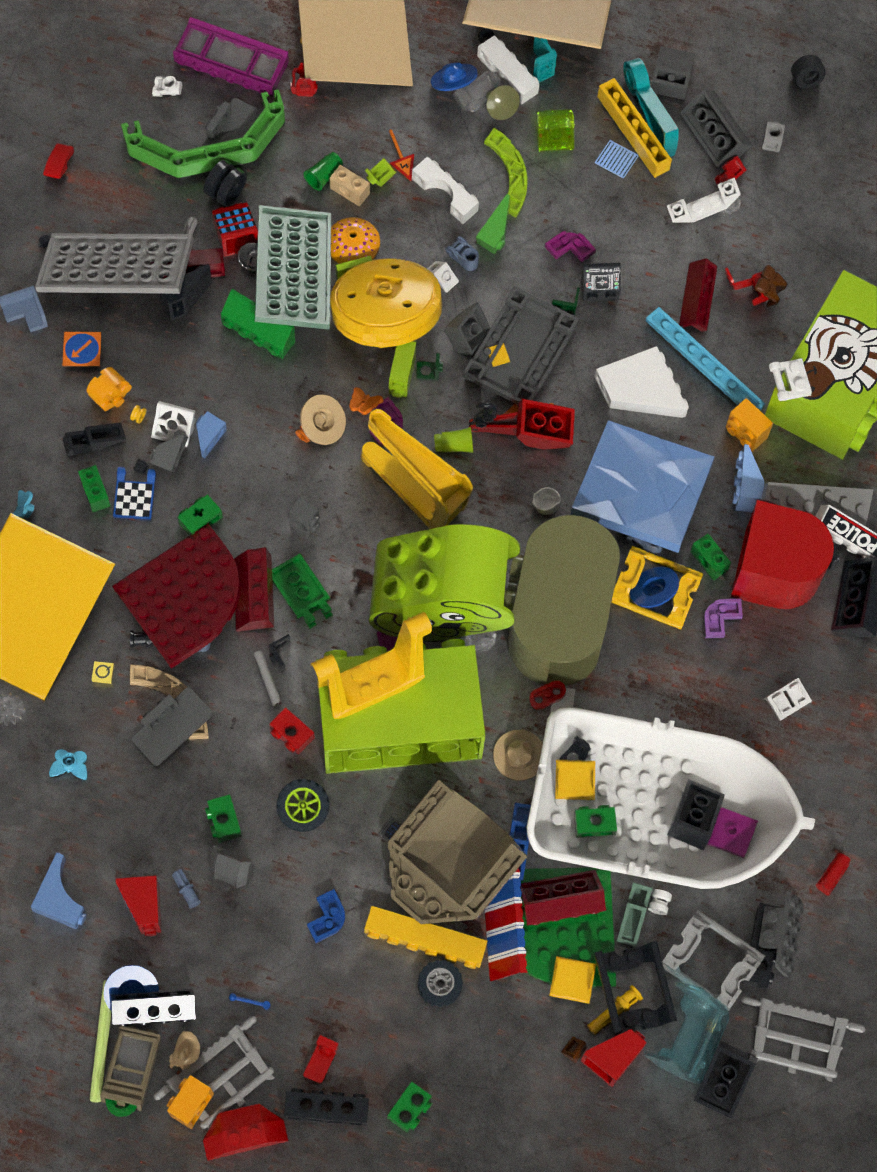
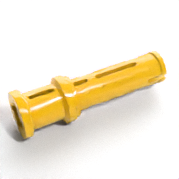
[587,985,643,1035]

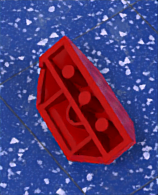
[203,1104,288,1161]

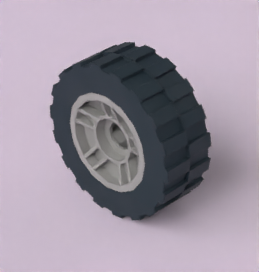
[418,960,463,1007]

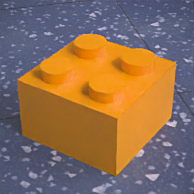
[726,398,773,452]
[167,1075,214,1130]

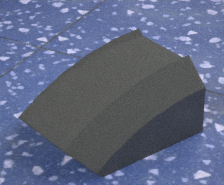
[444,302,491,356]
[210,845,253,889]

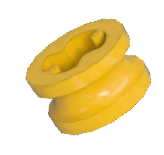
[130,405,147,424]

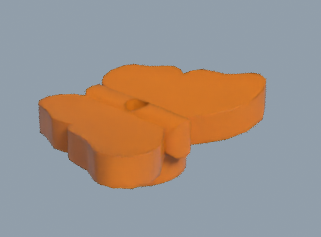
[349,387,384,415]

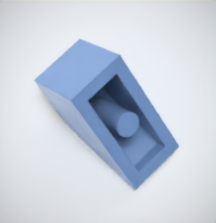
[196,411,227,458]

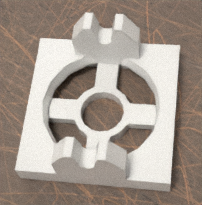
[151,401,196,447]

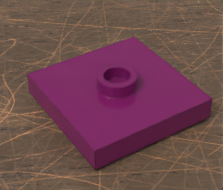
[707,807,758,858]

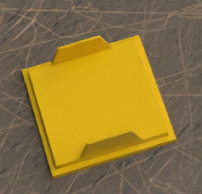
[555,760,595,800]
[549,956,596,1004]

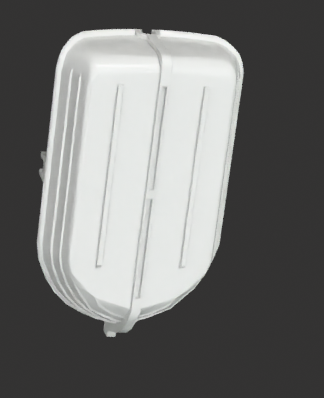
[526,707,815,889]

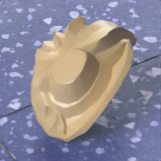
[169,1031,200,1070]

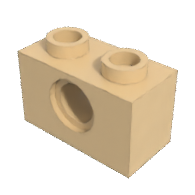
[330,165,370,207]

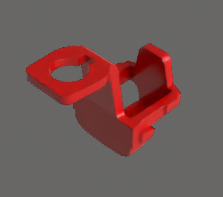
[290,62,318,97]
[725,267,769,306]

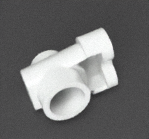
[152,76,183,97]

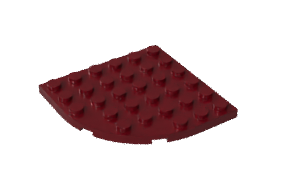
[112,524,240,669]

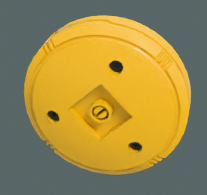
[330,258,442,348]

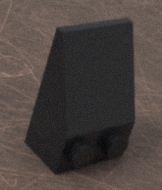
[667,779,725,851]
[694,1041,758,1119]

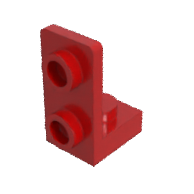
[303,1035,339,1084]

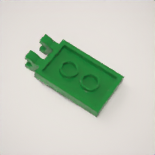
[272,553,333,629]

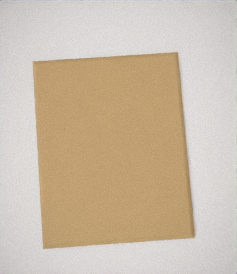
[298,0,413,86]
[462,0,611,49]

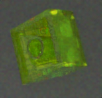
[536,109,574,151]

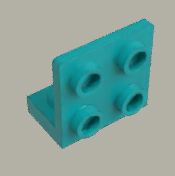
[533,37,557,83]

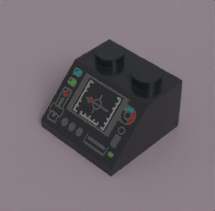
[581,263,621,302]

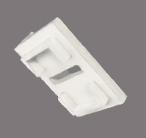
[764,678,812,721]

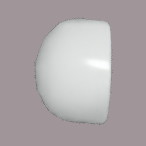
[532,487,561,515]

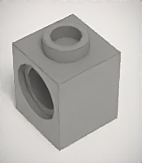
[762,122,785,152]

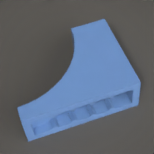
[31,852,87,929]

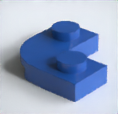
[307,889,345,944]

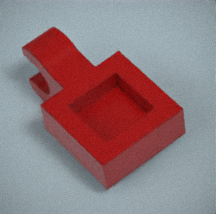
[714,156,747,185]

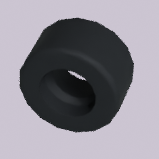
[791,54,826,89]

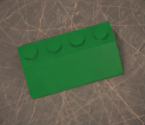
[221,289,295,359]

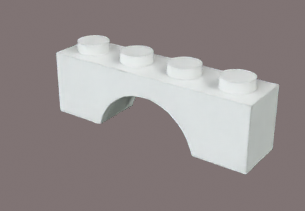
[412,157,479,224]

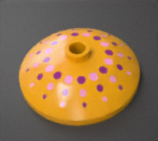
[331,217,380,264]

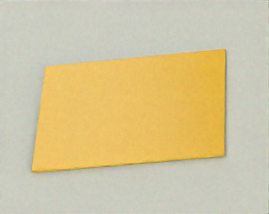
[0,513,115,700]

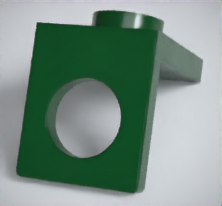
[552,287,580,315]
[416,353,443,380]

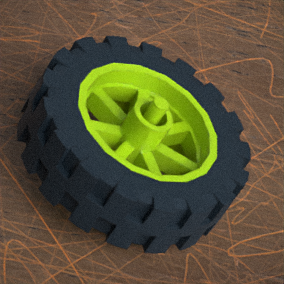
[277,779,329,832]

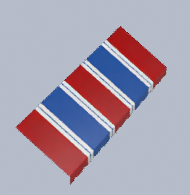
[485,869,528,982]

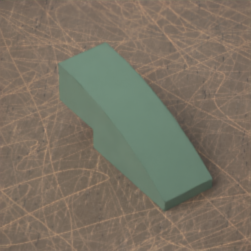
[617,882,652,947]

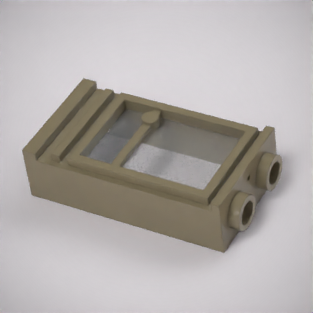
[100,1025,161,1111]

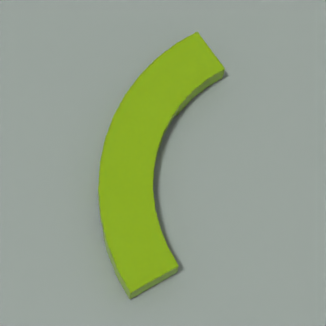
[484,128,528,218]

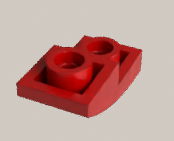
[43,143,74,179]

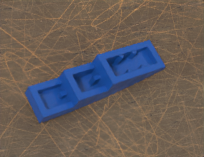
[510,803,531,881]

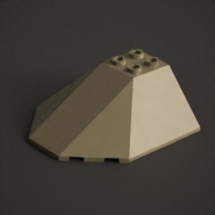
[388,779,528,924]

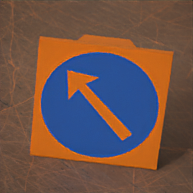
[62,332,101,366]

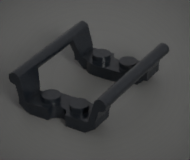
[594,941,677,1035]

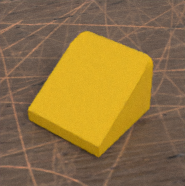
[487,343,510,367]

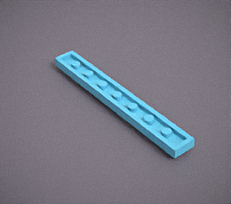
[646,307,765,411]

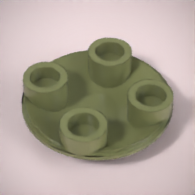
[486,85,520,120]

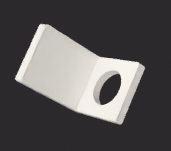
[427,261,459,293]

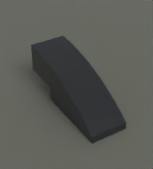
[63,423,126,456]

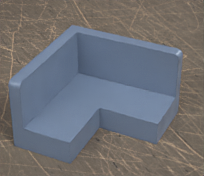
[0,286,48,332]

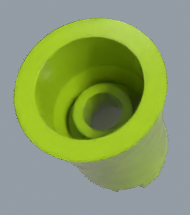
[434,427,473,453]

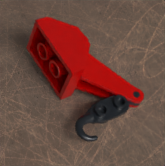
[469,399,575,450]

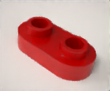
[529,681,566,710]

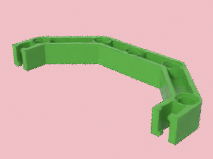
[121,89,285,178]

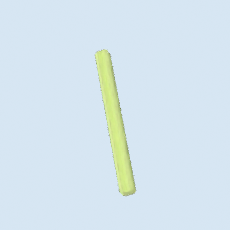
[90,980,112,1103]

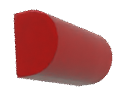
[816,853,851,896]

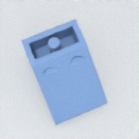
[732,444,764,513]

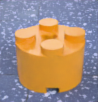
[86,367,132,411]

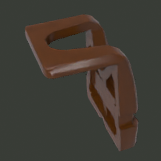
[755,265,788,307]

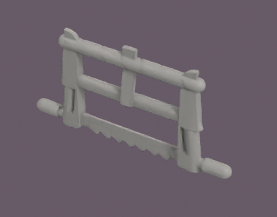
[741,996,865,1082]
[154,1016,275,1130]

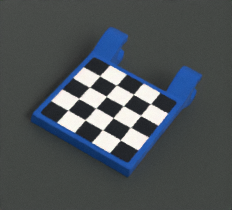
[113,467,156,520]

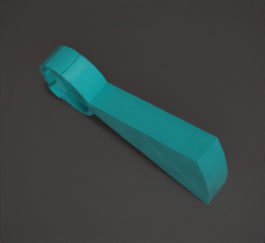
[623,58,679,157]

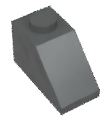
[150,435,188,472]

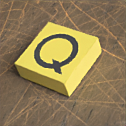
[92,661,114,684]

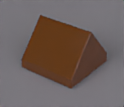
[561,1036,587,1063]

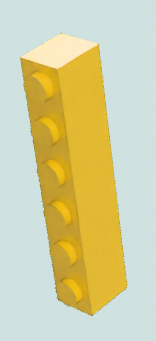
[597,78,672,178]
[364,906,488,969]

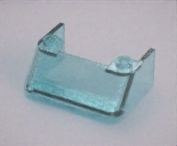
[644,981,729,1084]

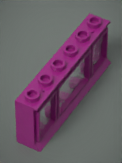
[173,17,289,96]

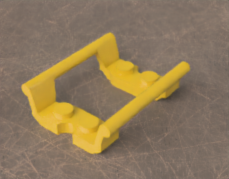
[611,546,704,630]

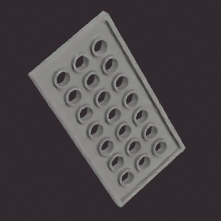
[35,233,194,294]

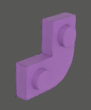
[704,599,743,638]

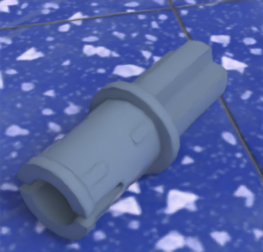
[172,869,201,909]

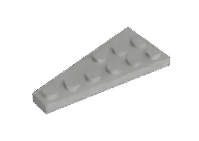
[761,482,874,527]

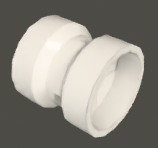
[648,889,672,915]

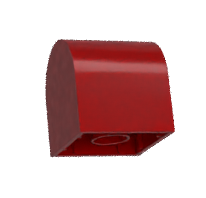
[731,500,834,609]

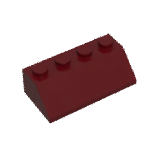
[234,547,274,632]
[520,870,606,925]

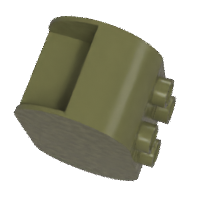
[504,515,620,686]

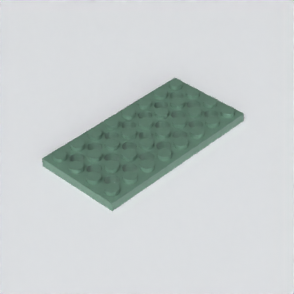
[254,205,331,330]

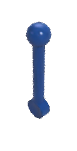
[229,993,270,1010]

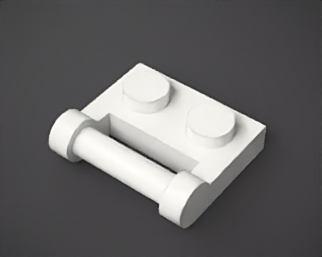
[769,358,812,401]

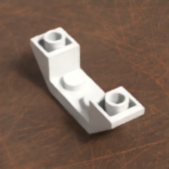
[667,178,741,223]

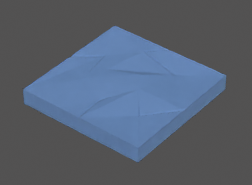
[570,420,714,553]

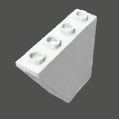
[595,346,689,418]

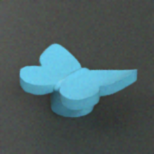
[13,490,34,518]
[49,749,87,780]

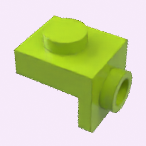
[365,158,397,187]

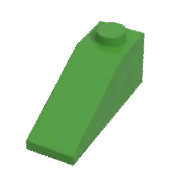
[476,194,510,254]

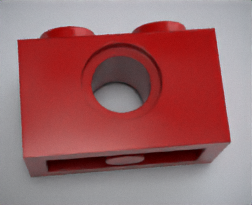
[269,707,315,755]

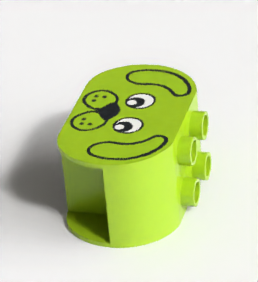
[369,524,520,641]

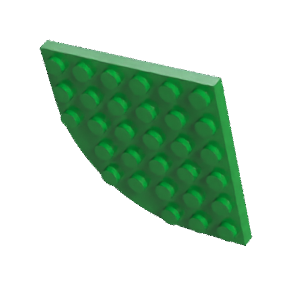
[520,867,616,988]

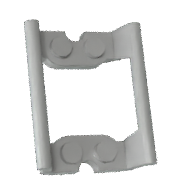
[662,910,765,1012]

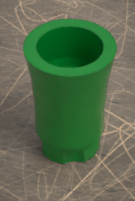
[303,152,343,191]

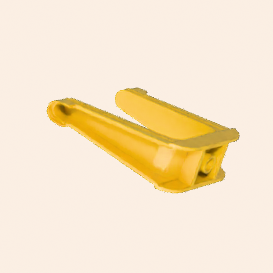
[361,409,473,529]
[310,612,432,719]

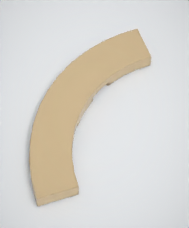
[130,664,209,739]

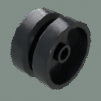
[203,160,247,207]

